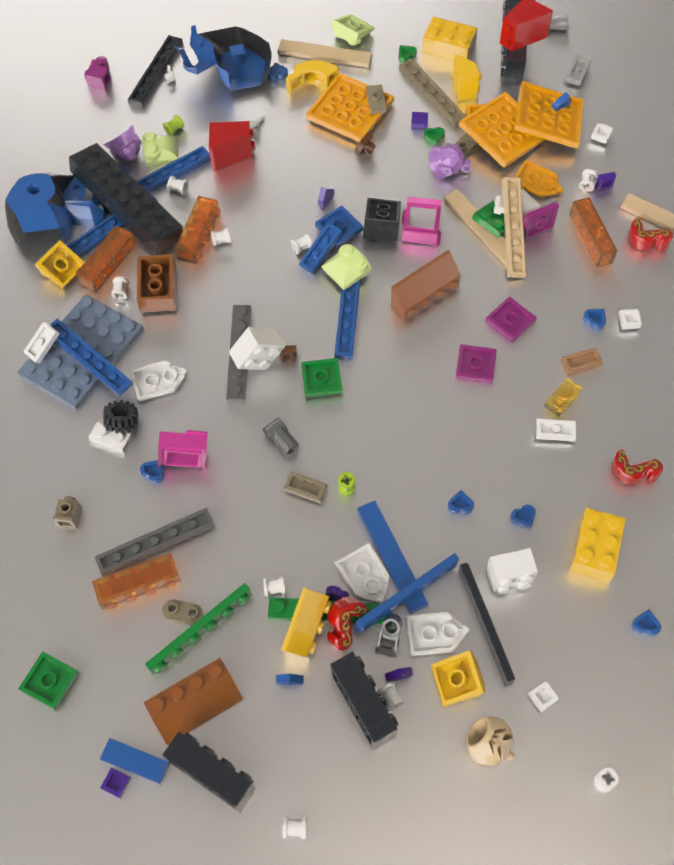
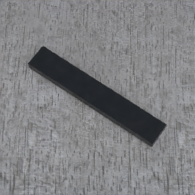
[127,35,183,108]
[458,563,515,687]

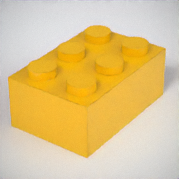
[422,16,478,60]
[569,508,626,582]

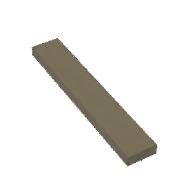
[399,59,466,128]

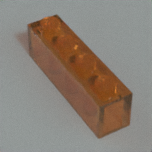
[174,196,221,264]
[569,197,618,268]
[75,226,136,294]
[92,553,181,610]

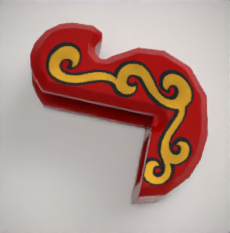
[628,217,673,251]
[611,449,663,486]
[327,597,369,651]

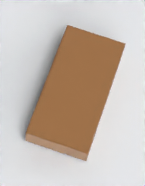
[561,347,603,376]

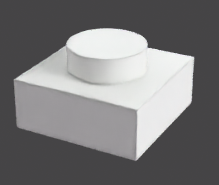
[591,123,613,144]
[619,309,642,329]
[528,681,559,713]

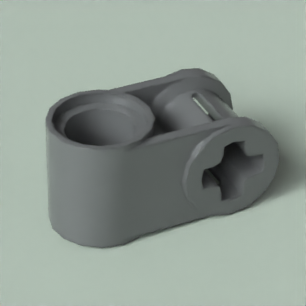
[375,613,402,657]

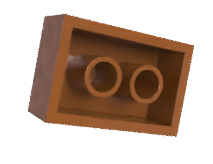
[137,254,176,313]

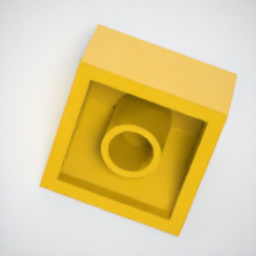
[452,54,482,102]

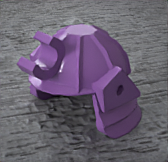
[103,125,142,161]
[429,143,471,179]

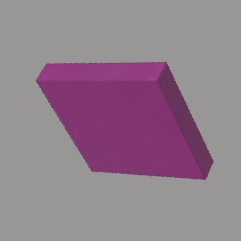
[523,202,559,240]
[485,296,537,343]
[455,344,497,384]

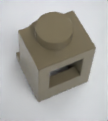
[52,496,82,528]

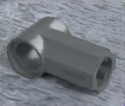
[263,418,299,456]

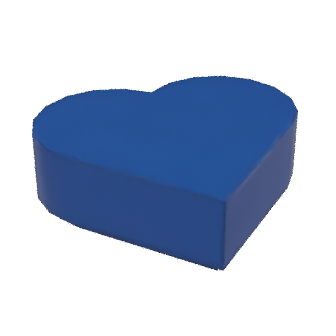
[268,62,288,81]
[552,92,571,111]
[583,309,606,330]
[140,460,164,483]
[447,490,474,514]
[510,504,536,530]
[632,609,661,636]
[276,674,304,685]

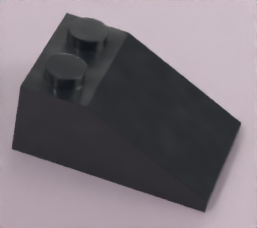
[363,198,401,243]

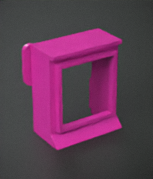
[402,197,442,246]
[157,430,208,469]

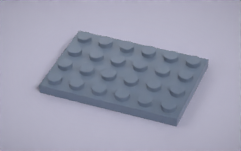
[17,294,144,410]

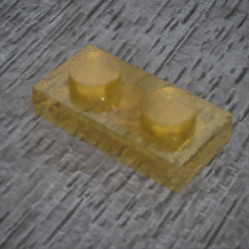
[544,378,583,417]

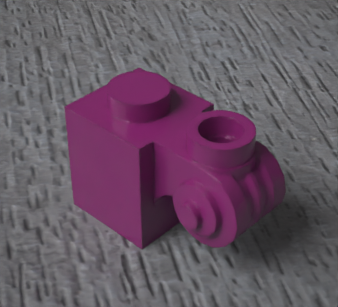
[84,56,112,91]

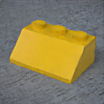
[281,587,332,658]

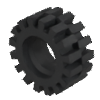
[103,400,138,434]

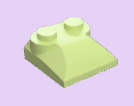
[332,14,375,46]
[142,132,179,167]
[322,244,371,290]

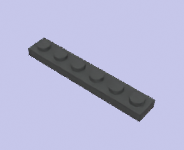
[226,305,252,403]
[95,507,215,576]

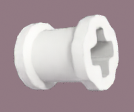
[579,169,597,192]
[167,176,189,195]
[211,228,231,246]
[291,234,313,255]
[111,277,129,300]
[263,576,285,597]
[377,682,404,711]
[594,768,619,792]
[283,816,307,839]

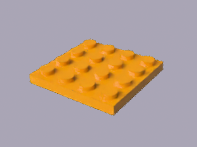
[306,73,394,142]
[514,81,583,149]
[459,92,546,168]

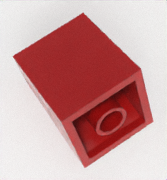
[499,0,553,51]
[209,121,256,171]

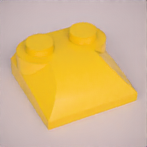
[35,240,87,289]
[431,650,486,707]

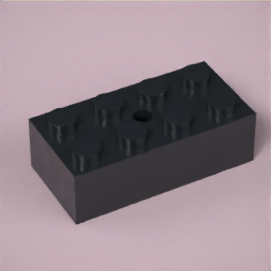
[330,651,399,751]
[162,732,256,813]

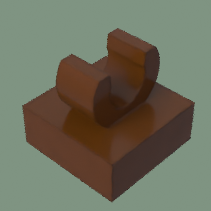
[355,132,376,155]
[280,345,297,362]

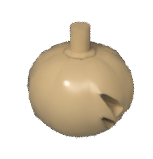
[466,716,515,766]

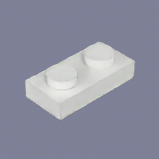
[24,322,60,363]
[536,419,576,442]
[88,422,132,453]

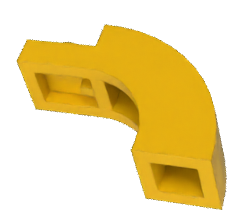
[286,60,339,93]

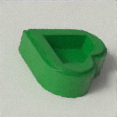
[398,45,417,63]
[424,127,445,145]

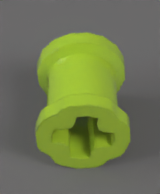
[163,114,185,136]
[338,472,355,496]

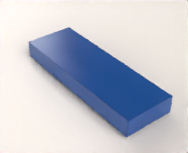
[299,222,343,274]
[100,738,170,785]

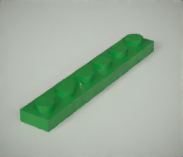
[145,583,252,675]
[268,597,393,627]

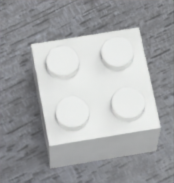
[229,327,285,370]
[486,548,538,594]

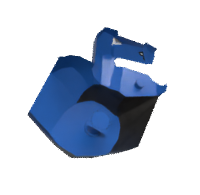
[173,25,272,91]
[5,173,106,245]

